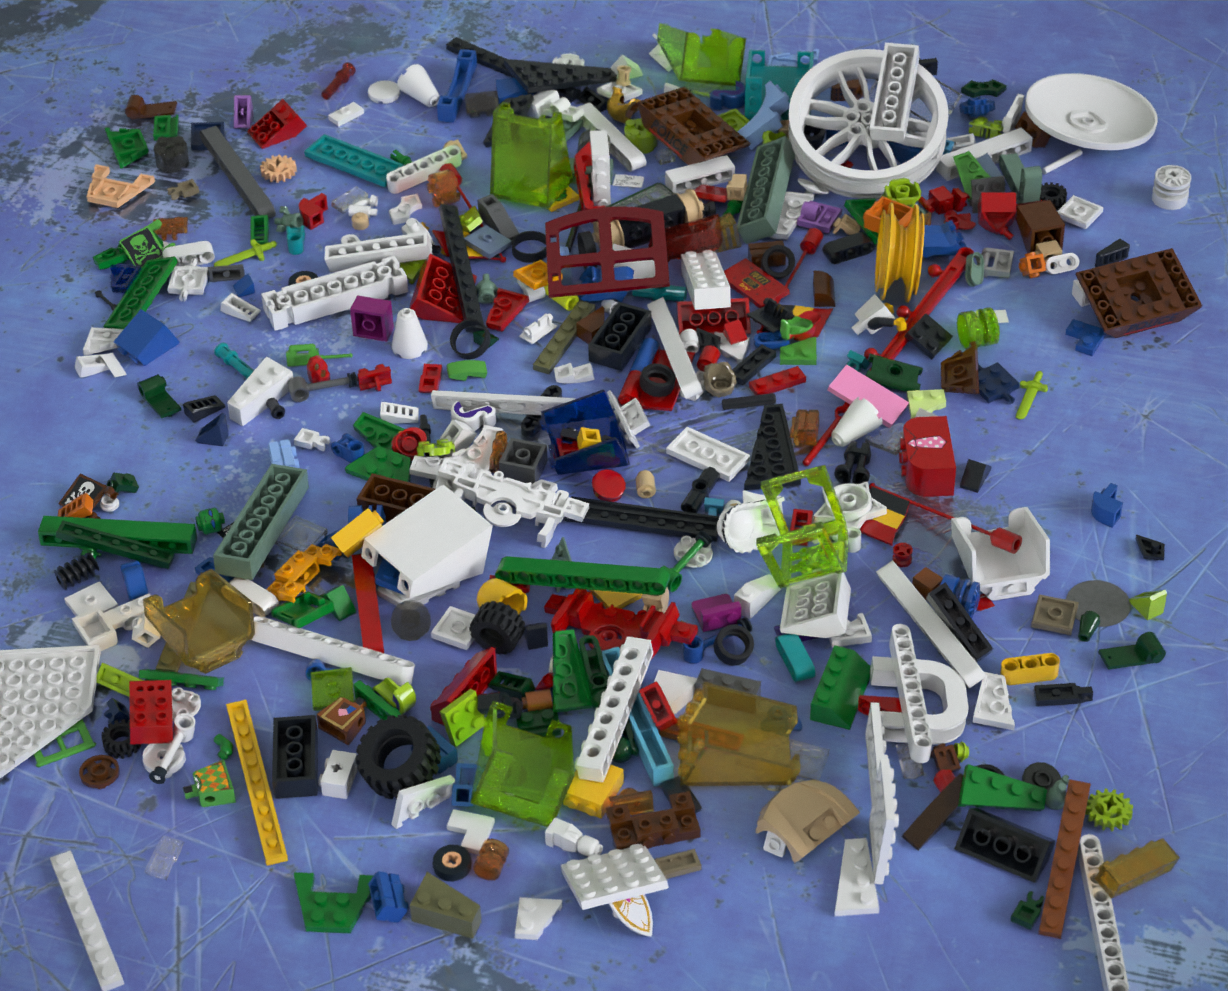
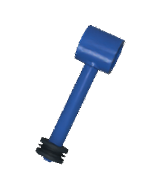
[683,617,752,664]

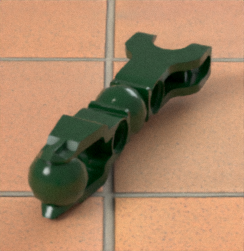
[579,635,639,763]

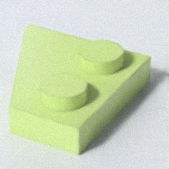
[907,389,946,419]

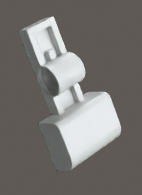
[526,90,584,122]
[72,593,159,651]

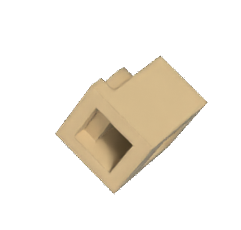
[727,174,747,201]

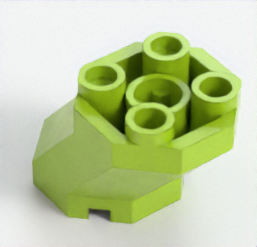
[879,178,921,208]

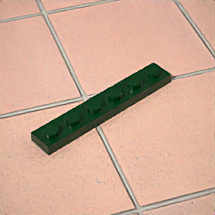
[56,520,175,569]

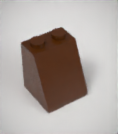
[1016,200,1065,253]

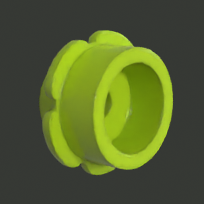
[953,741,969,762]

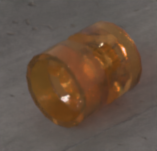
[473,839,509,881]

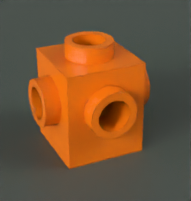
[1019,252,1046,278]

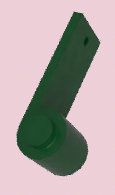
[137,374,182,418]
[1098,632,1166,670]

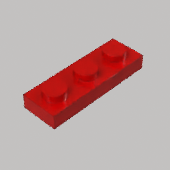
[749,366,806,395]

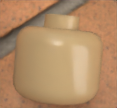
[352,212,369,230]

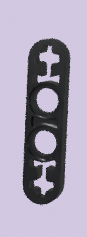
[521,385,562,437]

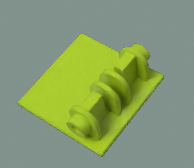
[968,116,1004,139]

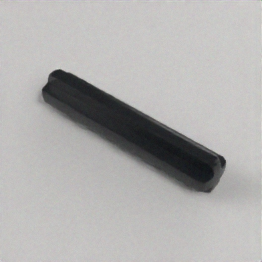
[722,393,776,410]

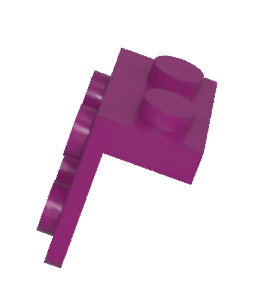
[691,594,741,632]

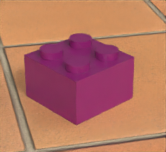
[350,295,394,342]

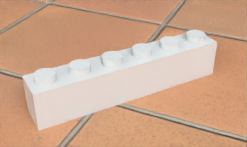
[936,128,1033,181]
[325,232,432,273]

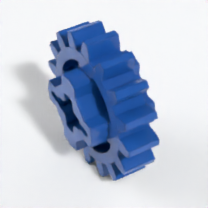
[959,97,995,117]

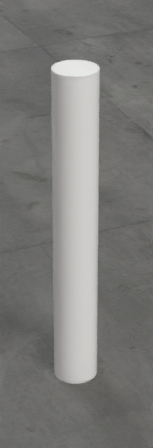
[1042,149,1082,174]

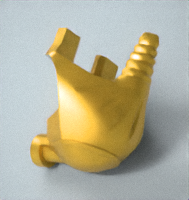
[607,86,640,124]

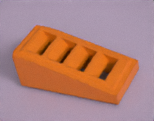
[58,493,93,518]

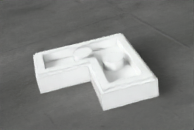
[447,809,495,855]

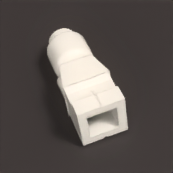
[545,818,603,857]

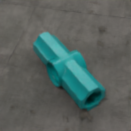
[632,285,687,302]

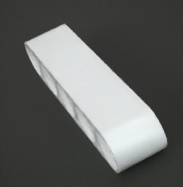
[386,145,462,194]

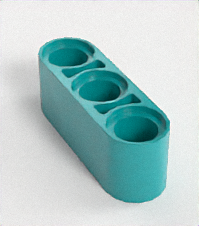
[775,634,816,683]

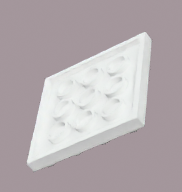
[561,844,668,910]

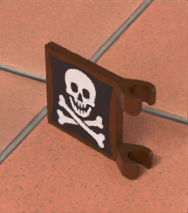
[58,473,119,519]

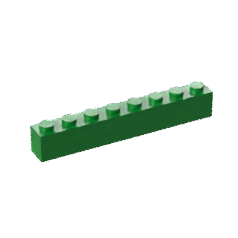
[38,516,197,554]

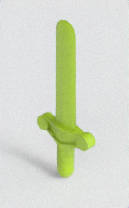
[214,239,277,266]
[1016,371,1048,419]

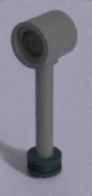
[288,372,358,402]

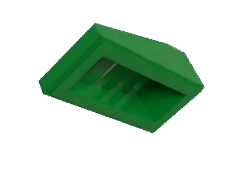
[250,215,269,245]

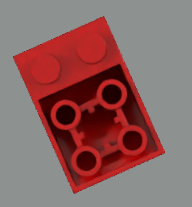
[247,99,307,149]

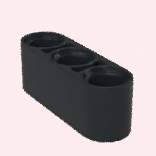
[822,232,875,264]

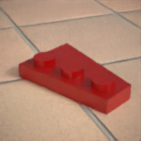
[486,288,529,332]

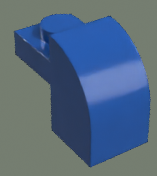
[1091,483,1123,528]
[451,763,478,807]

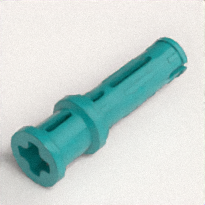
[214,342,254,379]

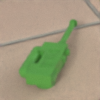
[286,344,353,366]

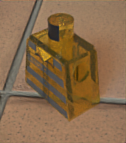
[698,213,741,253]

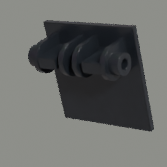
[747,298,795,333]

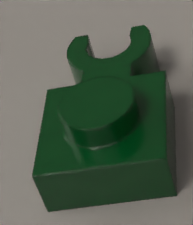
[1010,891,1044,930]

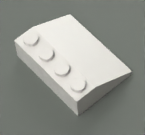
[780,570,851,638]

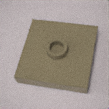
[1031,594,1079,635]

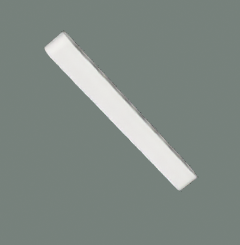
[647,297,703,400]
[876,560,986,689]
[249,617,415,686]
[889,624,933,763]
[1078,834,1129,991]

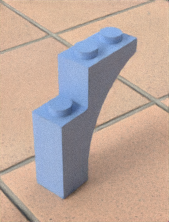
[737,81,790,150]

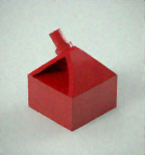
[978,192,1017,241]

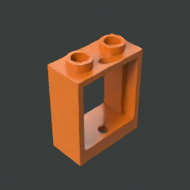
[863,196,913,233]

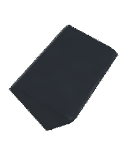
[577,86,607,112]

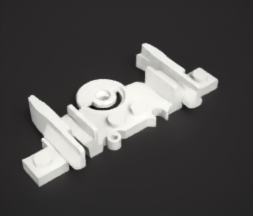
[438,458,589,548]

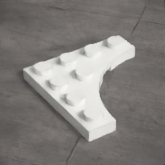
[409,425,503,479]

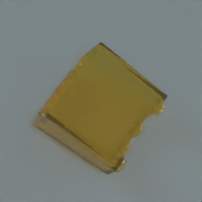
[143,569,255,674]

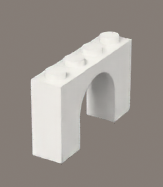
[590,130,611,207]

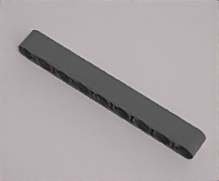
[200,126,276,219]

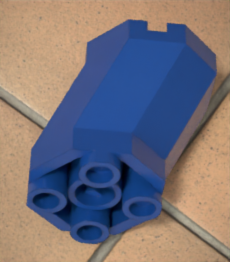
[923,220,967,259]
[577,266,634,302]

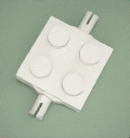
[168,258,209,301]

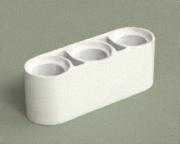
[162,241,215,266]
[223,577,279,617]

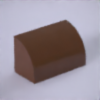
[813,271,836,307]

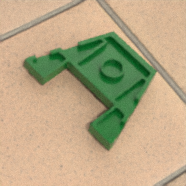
[294,872,374,933]

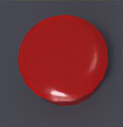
[392,427,427,461]
[592,469,626,502]

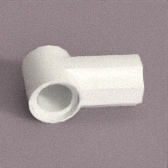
[517,279,546,303]

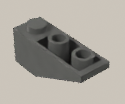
[478,194,519,240]

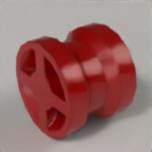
[892,543,913,568]

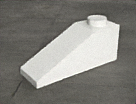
[734,574,785,620]

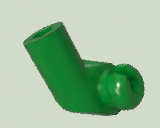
[214,734,234,760]

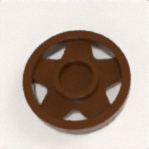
[79,755,120,789]

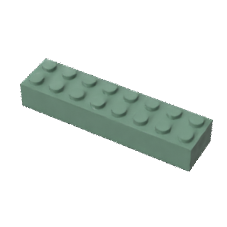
[737,136,795,244]
[213,464,309,580]

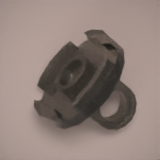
[391,600,431,641]

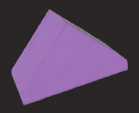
[234,95,254,128]

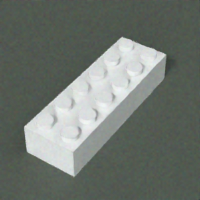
[870,43,920,142]
[681,250,731,310]

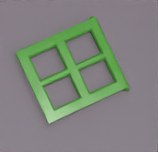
[33,719,96,767]

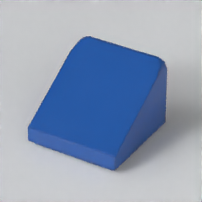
[233,274,255,298]

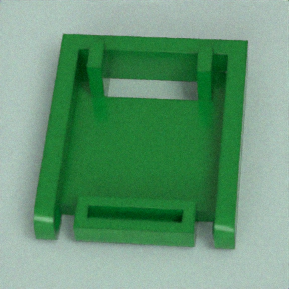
[271,591,334,628]

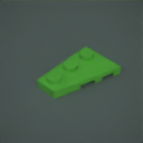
[953,151,990,203]

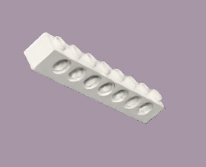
[575,636,653,783]

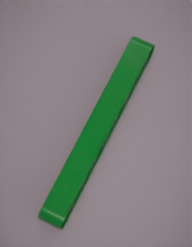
[495,556,670,595]

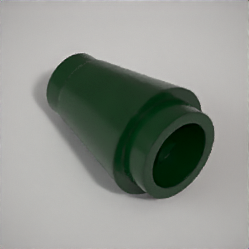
[1078,611,1100,642]

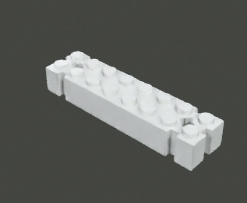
[261,255,408,331]

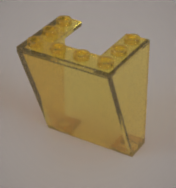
[677,681,800,786]

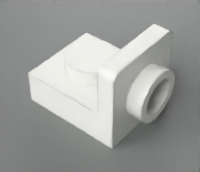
[763,831,786,857]

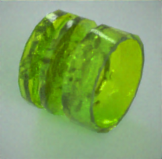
[957,307,1000,350]

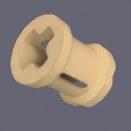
[616,65,631,86]

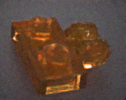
[153,217,188,241]
[489,430,508,473]

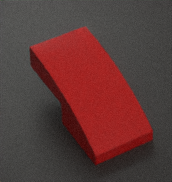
[418,364,443,393]

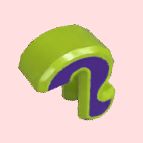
[372,678,416,715]

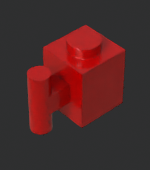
[918,185,954,215]

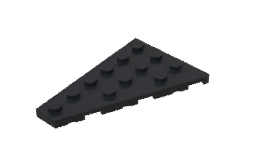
[504,59,617,93]

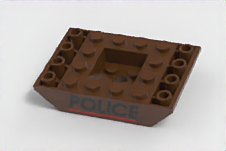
[637,87,751,165]
[1075,248,1203,338]

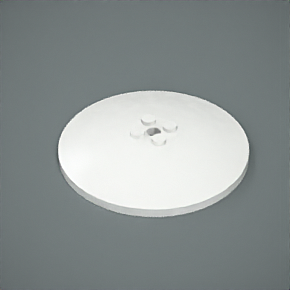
[1025,73,1158,150]

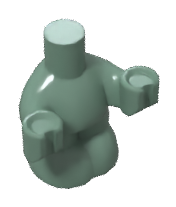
[274,206,304,232]
[475,274,498,304]
[1045,775,1069,810]

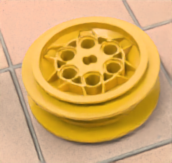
[875,202,924,303]

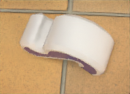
[451,401,496,431]

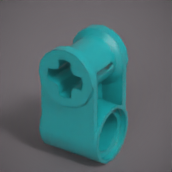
[286,225,305,255]

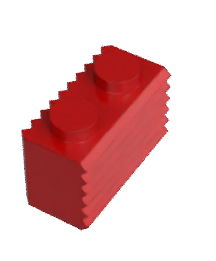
[639,681,678,731]

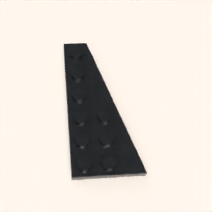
[744,404,801,491]

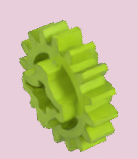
[1085,788,1133,831]

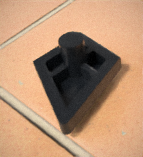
[696,328,721,353]
[1135,535,1165,561]

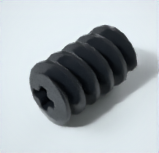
[54,552,99,590]

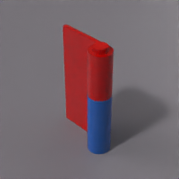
[618,338,695,411]

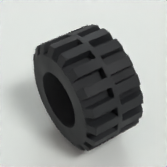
[469,601,525,655]

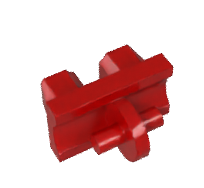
[358,364,392,392]

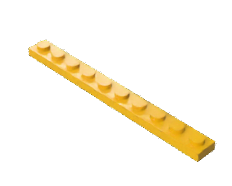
[226,700,288,866]

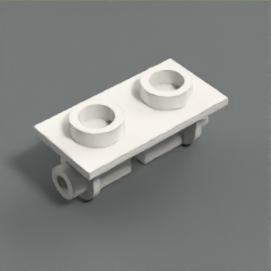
[519,313,557,344]

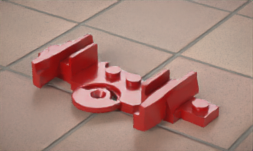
[544,589,698,659]

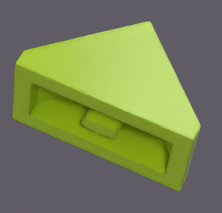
[1129,590,1167,621]

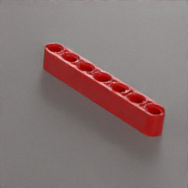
[352,553,384,653]

